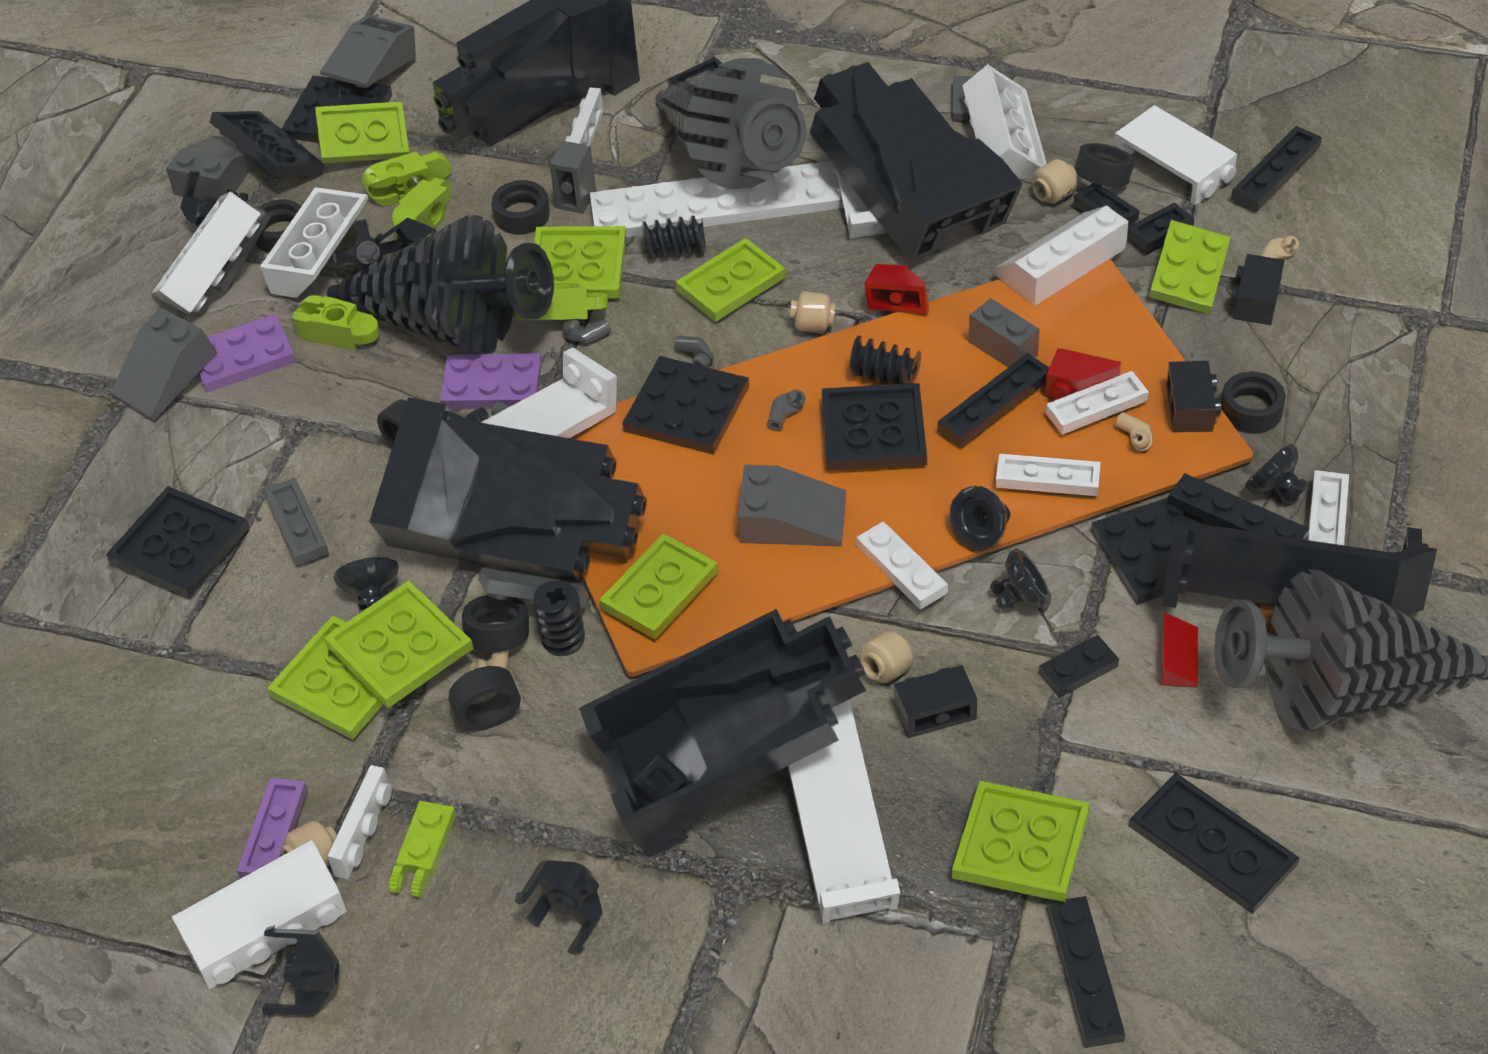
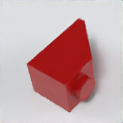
[864,264,929,314]
[1045,348,1121,400]

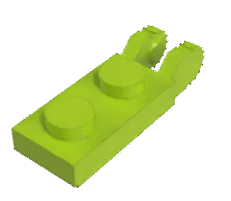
[389,800,456,898]

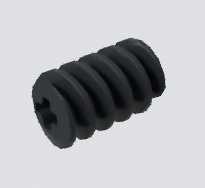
[642,215,706,259]
[850,335,921,385]
[534,580,585,656]

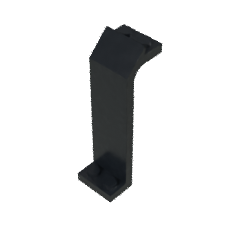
[1162,520,1437,615]

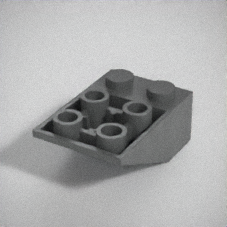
[320,15,416,88]

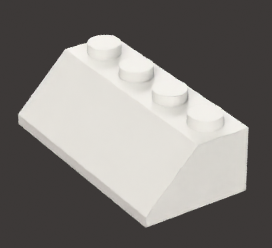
[962,64,1047,179]
[260,187,369,298]
[151,192,261,314]
[992,206,1129,306]
[172,840,347,989]

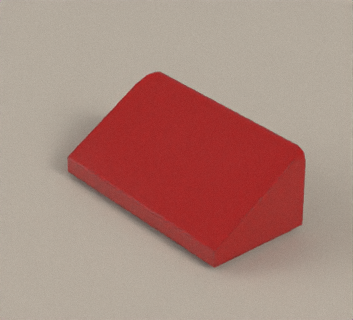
[1161,614,1198,687]

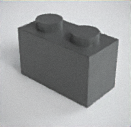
[549,141,596,214]
[969,298,1040,367]

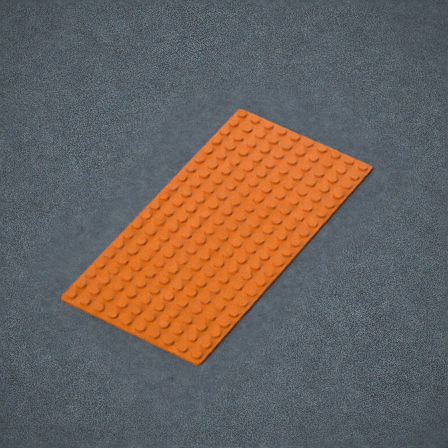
[571,259,1253,677]

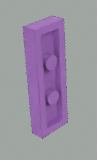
[237,778,308,879]

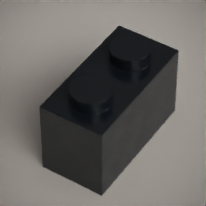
[1229,254,1285,325]
[1166,361,1221,433]
[894,665,978,738]

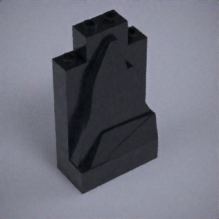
[432,0,640,147]
[809,62,1023,262]
[369,397,647,583]
[579,609,866,857]

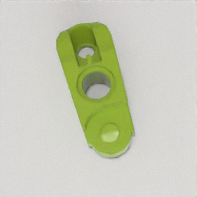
[361,151,452,206]
[392,178,452,243]
[514,283,608,320]
[291,295,380,350]

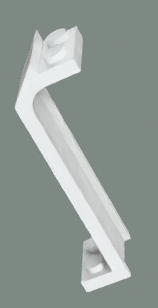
[481,347,617,438]
[788,699,900,924]

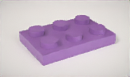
[198,314,296,393]
[440,353,542,409]

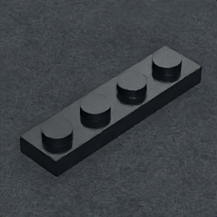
[1231,126,1322,211]
[938,353,1050,447]
[1167,473,1310,540]
[1047,896,1125,1048]

